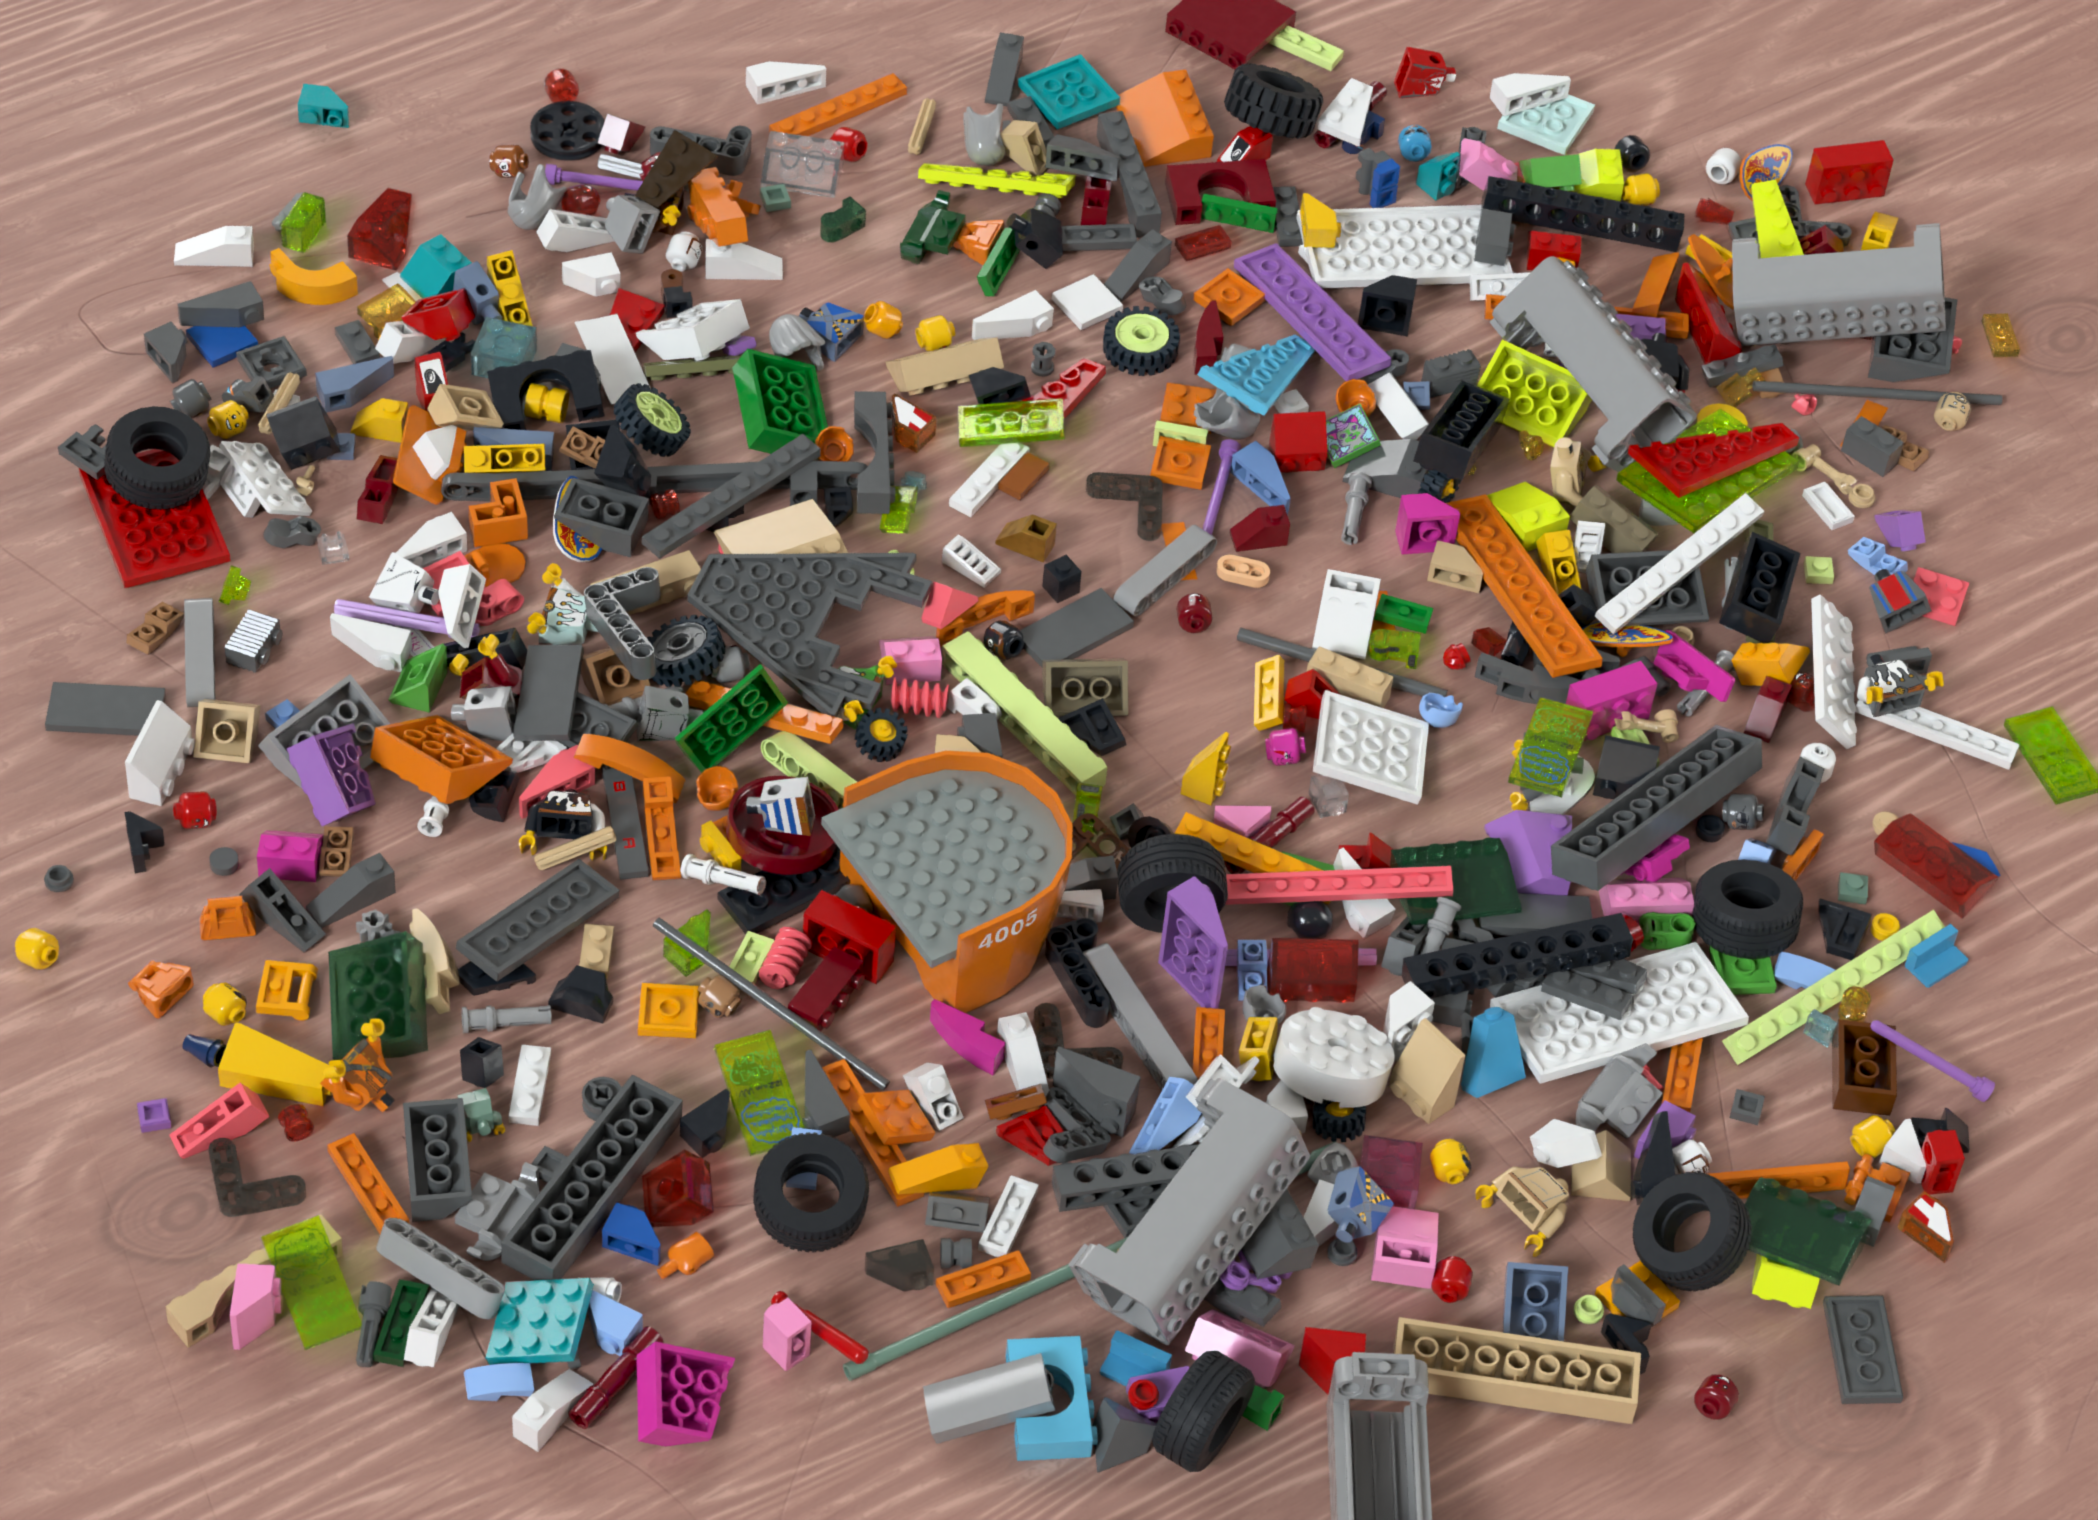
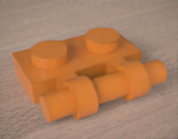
[1844,1154,1910,1223]

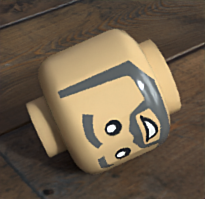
[1934,392,1971,431]

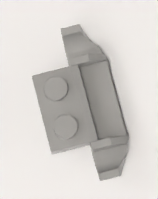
[1576,1043,1662,1139]
[455,1162,539,1261]

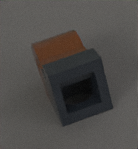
[661,269,693,318]

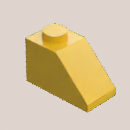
[1300,193,1341,248]
[351,398,408,443]
[1239,1017,1278,1081]

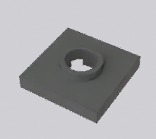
[236,336,307,388]

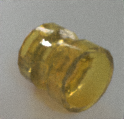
[1838,986,1871,1022]

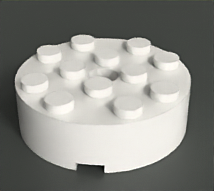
[1273,1007,1395,1108]

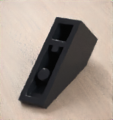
[444,628,527,670]
[1630,1111,1675,1205]

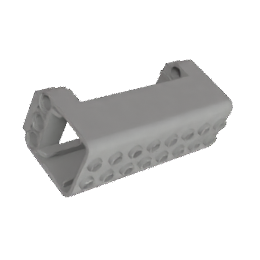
[1732,223,1946,346]
[1490,256,1697,477]
[1068,1078,1310,1345]
[1326,1352,1432,1520]

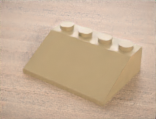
[714,499,848,554]

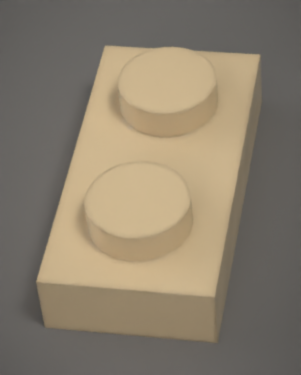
[579,924,614,979]

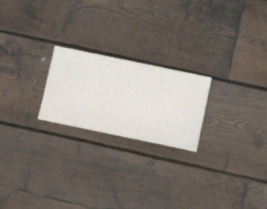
[575,314,651,404]

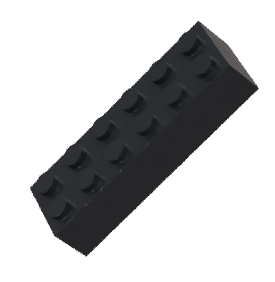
[1413,381,1510,480]

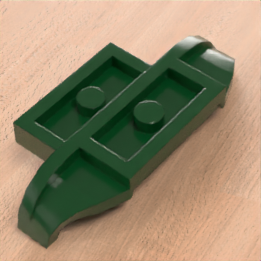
[900,190,966,265]

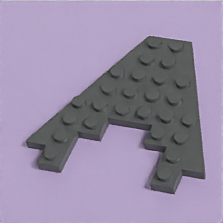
[687,553,932,717]

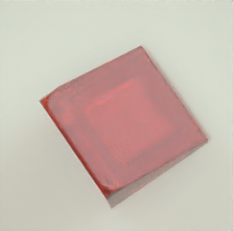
[1471,627,1507,656]

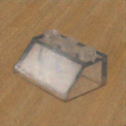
[760,131,845,198]

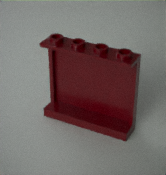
[1165,0,1296,70]

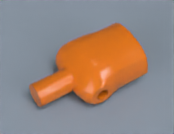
[657,1232,714,1279]

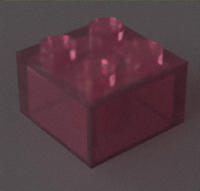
[1359,1135,1423,1209]

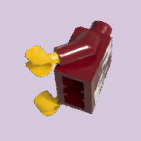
[449,634,522,699]

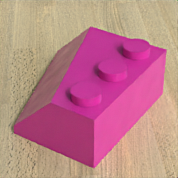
[637,1342,735,1447]

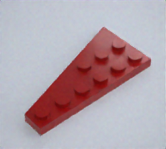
[1628,423,1799,498]

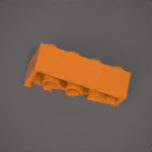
[688,167,748,247]

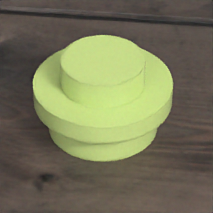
[1573,1295,1604,1324]

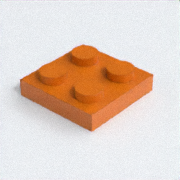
[1193,268,1265,326]
[1160,382,1216,434]
[1150,436,1211,490]
[857,1089,935,1145]

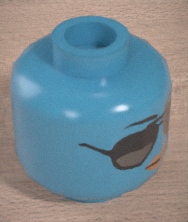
[1398,125,1432,162]

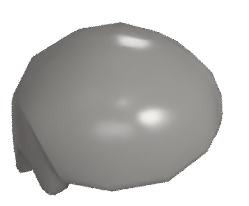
[1242,985,1286,1025]

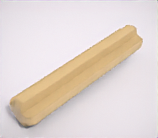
[908,98,936,155]
[258,372,300,435]
[534,826,616,870]

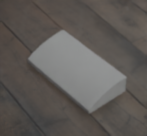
[923,1353,1055,1444]

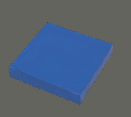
[186,326,258,368]

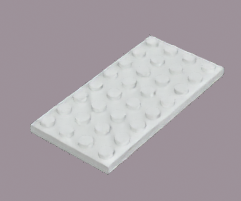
[1296,205,1513,288]
[1490,942,1749,1084]

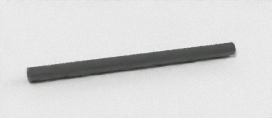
[1237,627,1448,697]

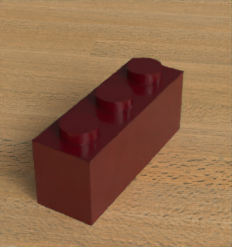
[788,946,865,1032]

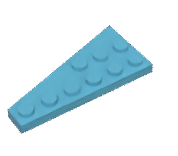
[1197,335,1316,416]

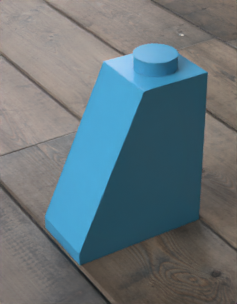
[1461,1007,1526,1098]

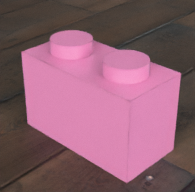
[763,1298,811,1371]

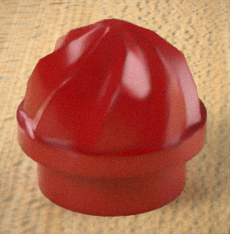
[1443,643,1471,670]

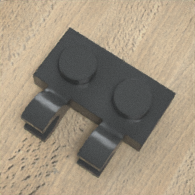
[58,424,106,480]

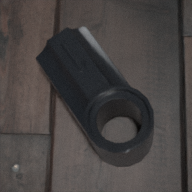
[1500,621,1531,667]

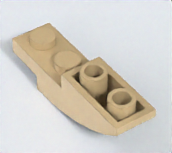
[410,908,460,1014]

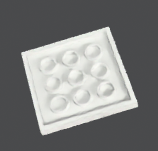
[1313,690,1429,805]

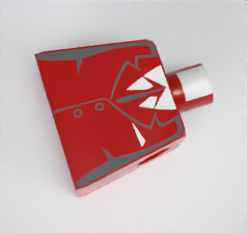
[1394,47,1456,98]

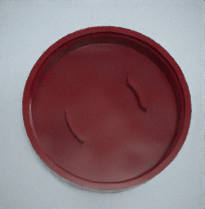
[726,776,839,875]

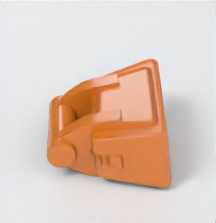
[953,220,1004,265]
[199,896,256,940]
[128,960,194,1019]

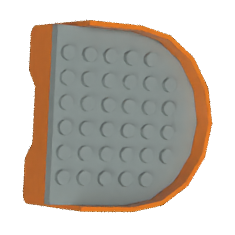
[821,750,1073,1013]

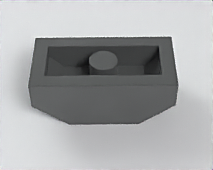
[1611,1264,1666,1327]

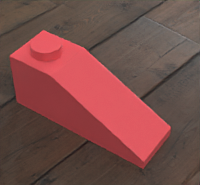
[519,745,595,819]
[169,1082,270,1159]

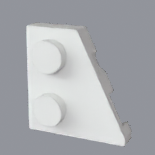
[496,733,567,773]

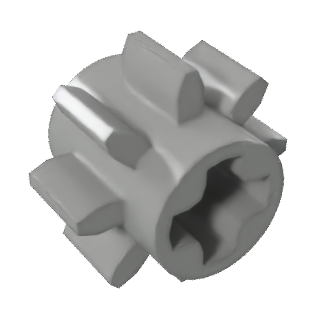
[356,910,393,946]

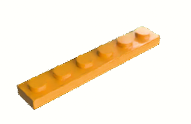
[1175,812,1331,905]

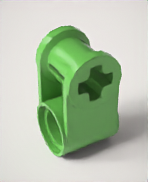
[1639,912,1695,950]

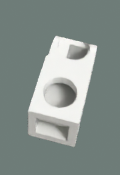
[947,678,1002,720]

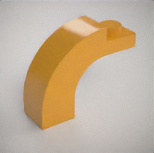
[269,248,358,305]

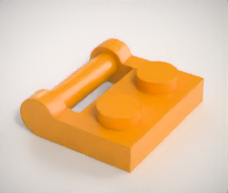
[256,960,318,1021]

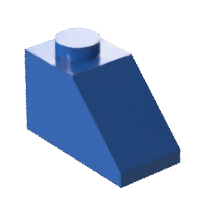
[602,1202,661,1266]

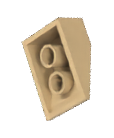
[1389,1018,1465,1124]

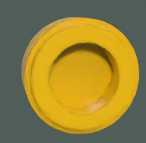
[1870,913,1900,941]

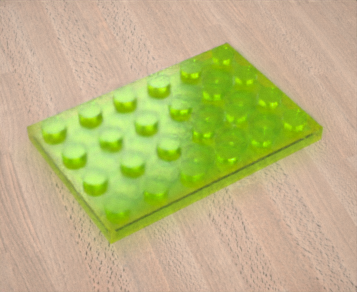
[1616,409,1799,534]

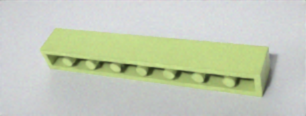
[942,631,1107,800]

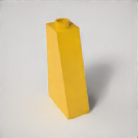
[218,1022,332,1106]

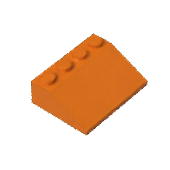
[1115,69,1214,167]
[370,715,513,804]

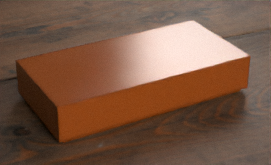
[998,452,1050,500]

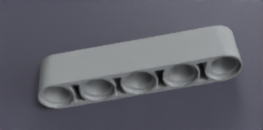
[1113,525,1217,617]
[184,598,216,707]
[376,1218,505,1319]

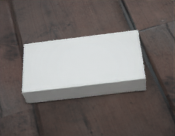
[1802,482,1855,531]

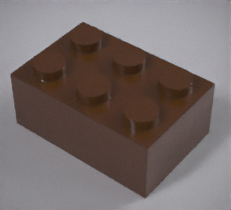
[1832,1019,1897,1116]

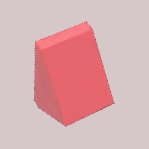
[921,582,978,629]

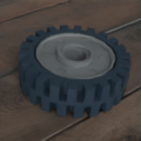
[647,615,726,687]

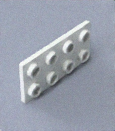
[219,441,312,518]
[1172,1055,1259,1148]

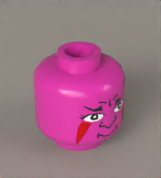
[1265,728,1306,766]

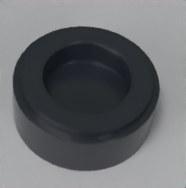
[1696,815,1725,842]

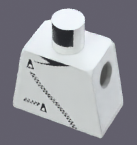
[369,552,440,613]

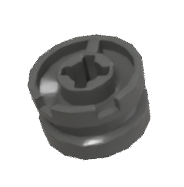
[582,1077,622,1121]

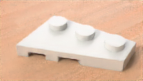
[1316,78,1373,146]

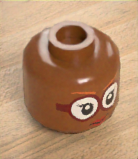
[489,145,529,178]

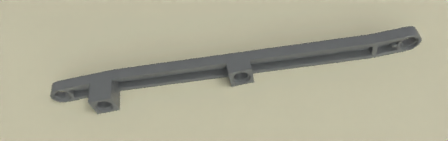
[441,461,868,506]

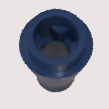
[182,1034,227,1067]

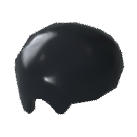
[1287,901,1333,941]

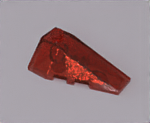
[347,188,412,271]

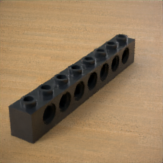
[1480,176,1685,252]
[1401,913,1633,999]

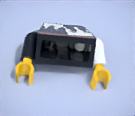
[519,789,607,860]

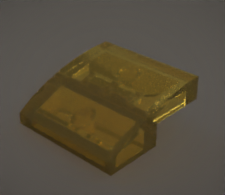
[357,283,416,340]

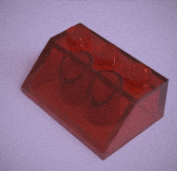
[1267,938,1359,1003]

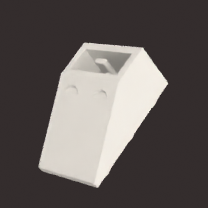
[1312,569,1381,659]

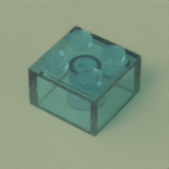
[471,317,537,378]

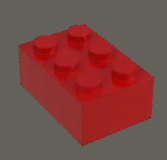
[1805,140,1894,205]
[803,890,896,985]

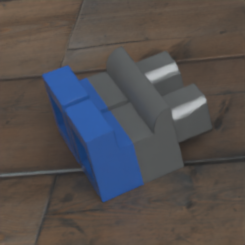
[1356,148,1400,208]

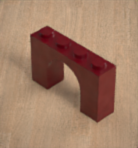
[1165,159,1276,225]

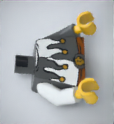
[1857,654,1944,717]

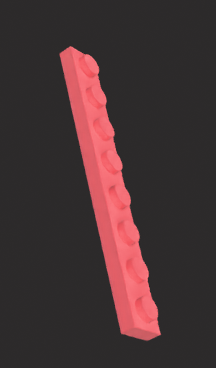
[1225,866,1453,905]

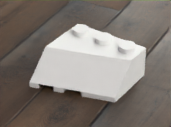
[636,299,749,361]

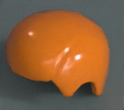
[1336,379,1376,417]
[815,426,854,462]
[696,766,739,811]

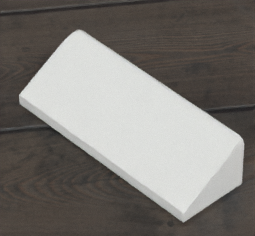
[1368,373,1429,440]

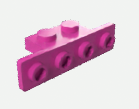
[1653,630,1735,702]

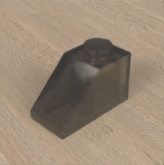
[864,1239,934,1292]

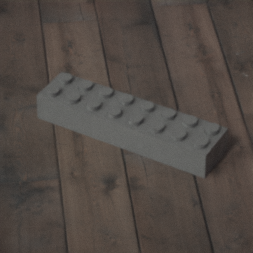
[501,1074,683,1280]

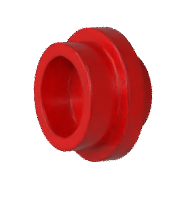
[1128,1379,1159,1410]

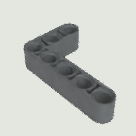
[584,567,661,680]

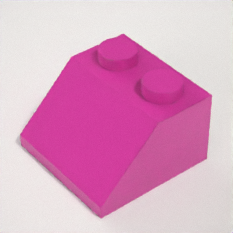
[1395,493,1460,555]
[257,830,324,882]

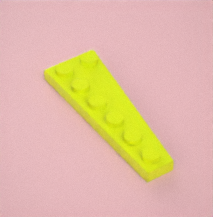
[918,163,1076,198]
[1751,180,1804,258]

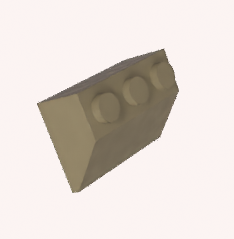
[1570,485,1660,553]
[1042,658,1128,717]

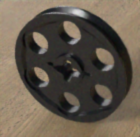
[530,101,605,161]

